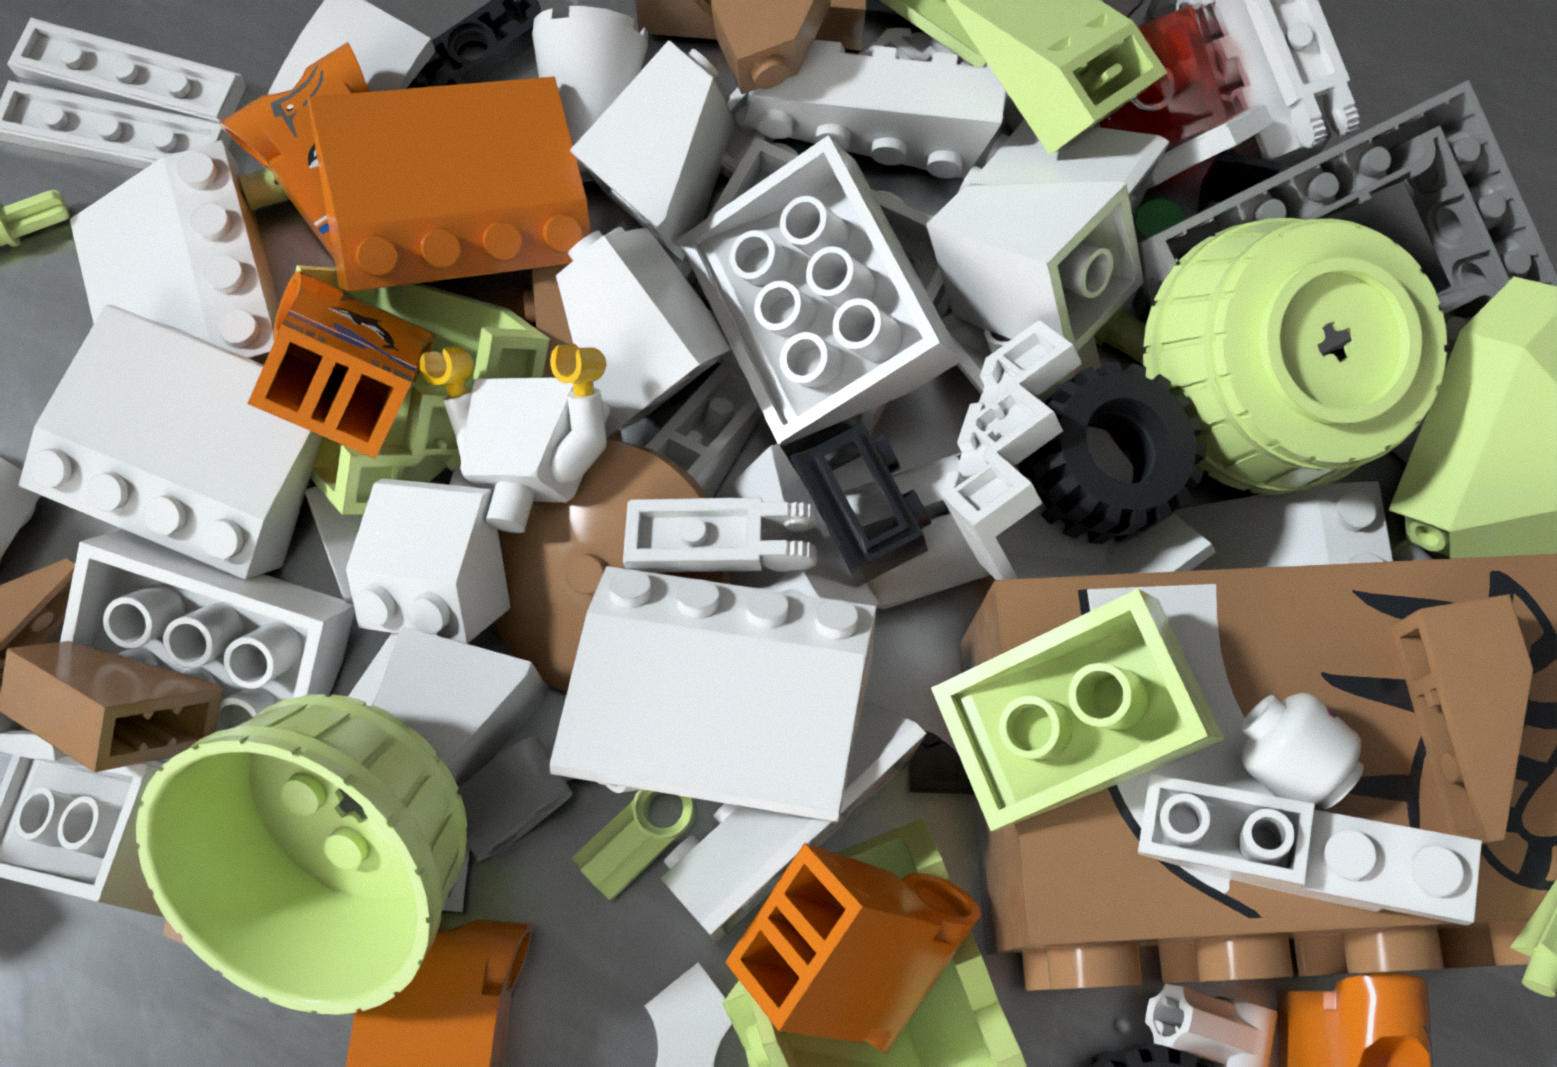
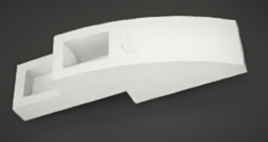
[1138,774,1482,926]

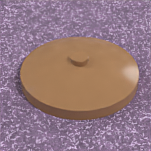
[493,441,731,692]

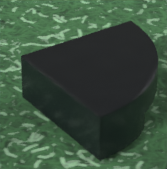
[908,730,975,797]

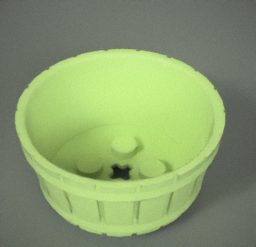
[1143,218,1447,495]
[136,694,467,1015]

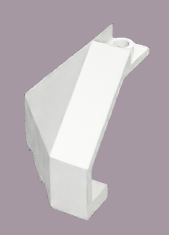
[940,320,1216,580]

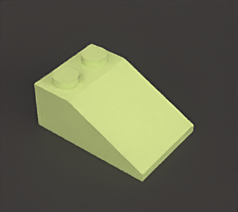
[931,589,1225,831]

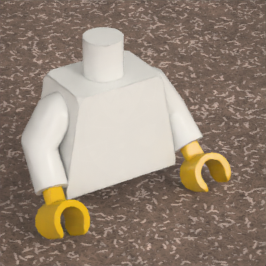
[420,344,611,533]

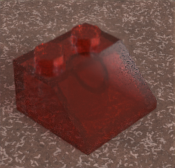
[1100,3,1236,145]

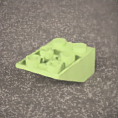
[946,0,1168,156]

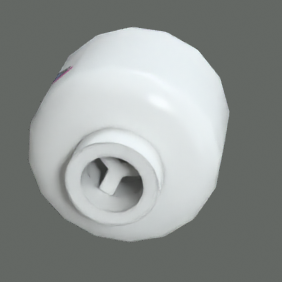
[1240,692,1364,810]

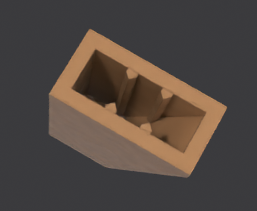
[0,641,223,772]

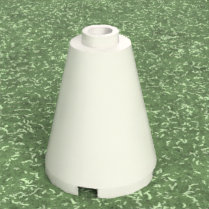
[532,6,648,181]

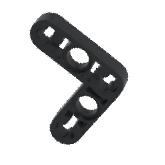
[406,0,541,89]

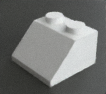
[346,478,511,644]

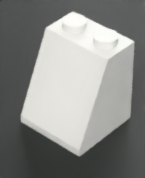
[570,40,736,262]
[958,120,1170,218]
[926,180,1144,352]
[556,227,732,438]
[374,626,549,788]

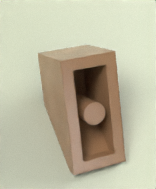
[711,0,831,95]

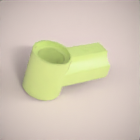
[572,790,697,901]

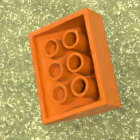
[307,76,591,292]

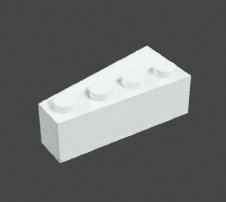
[1148,0,1332,169]
[743,40,1006,179]

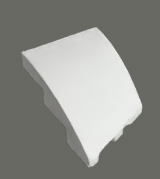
[268,0,436,95]

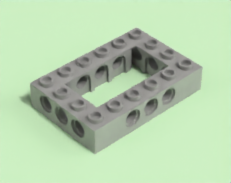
[1137,80,1557,368]

